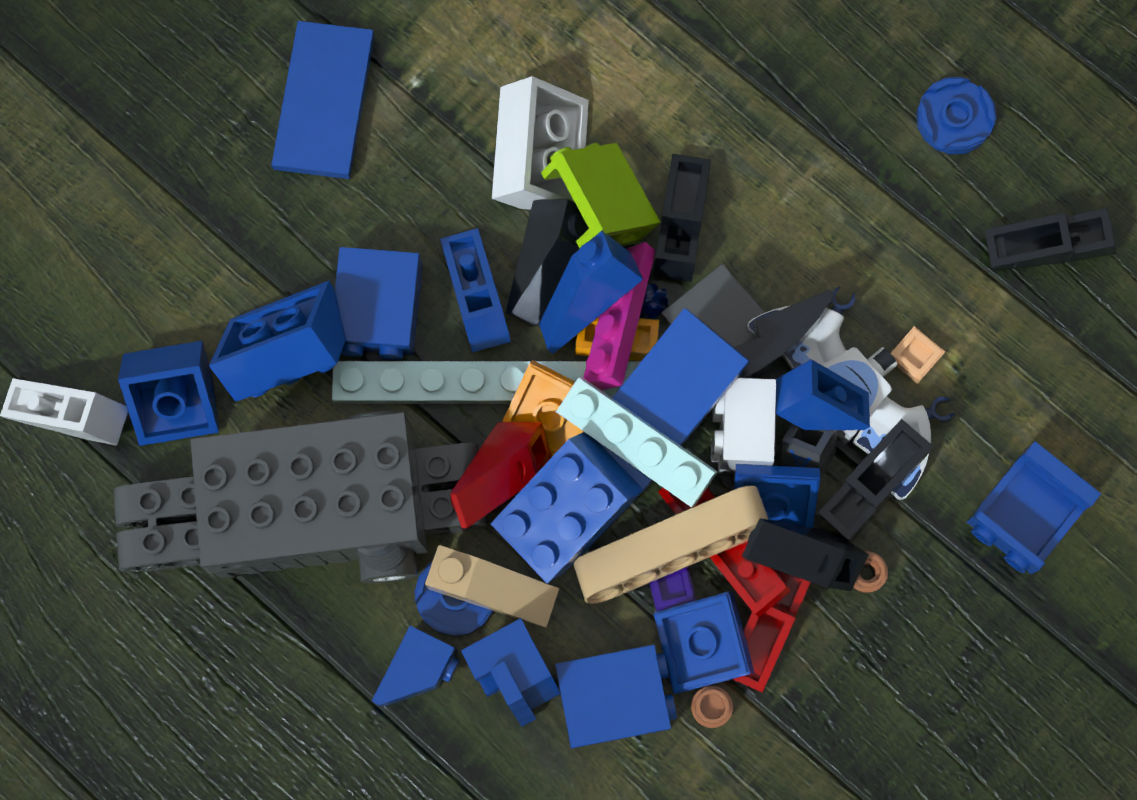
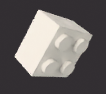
[711,378,776,474]

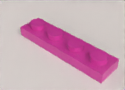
[583,242,656,391]

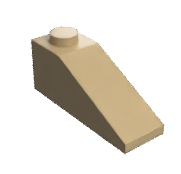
[425,545,559,628]

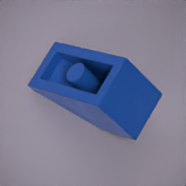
[775,359,870,430]
[371,626,460,707]

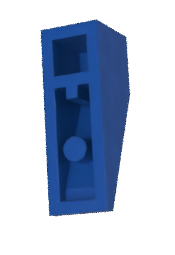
[440,228,511,353]
[539,231,643,354]

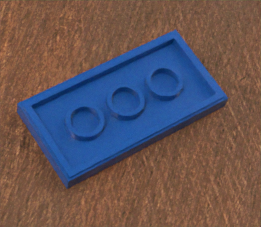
[271,21,375,179]
[596,308,751,490]

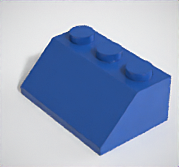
[209,280,346,402]

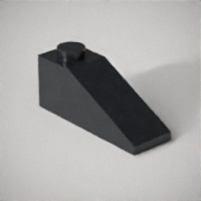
[505,199,589,326]

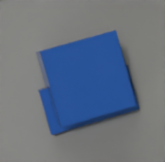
[461,618,561,727]

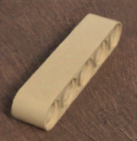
[573,486,769,604]

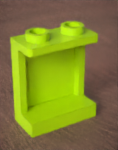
[541,143,661,248]

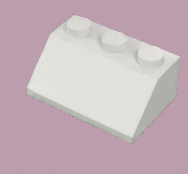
[492,76,589,210]

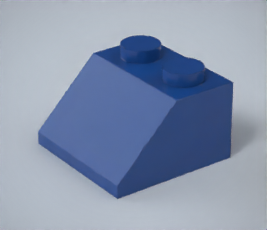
[118,340,219,446]

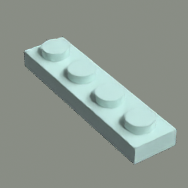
[556,377,718,507]

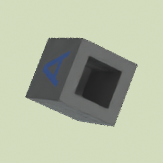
[781,423,837,479]

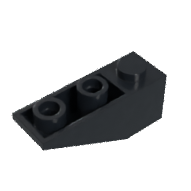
[742,518,869,591]

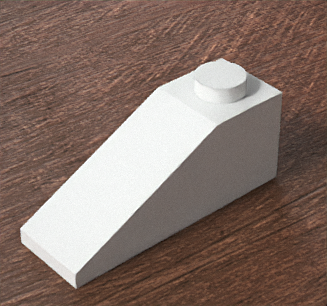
[0,378,128,445]

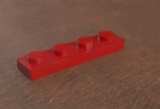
[658,487,791,617]

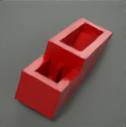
[733,570,811,692]

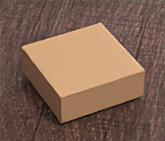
[891,326,945,384]

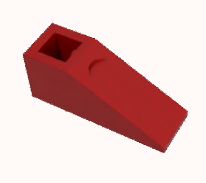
[450,422,552,528]

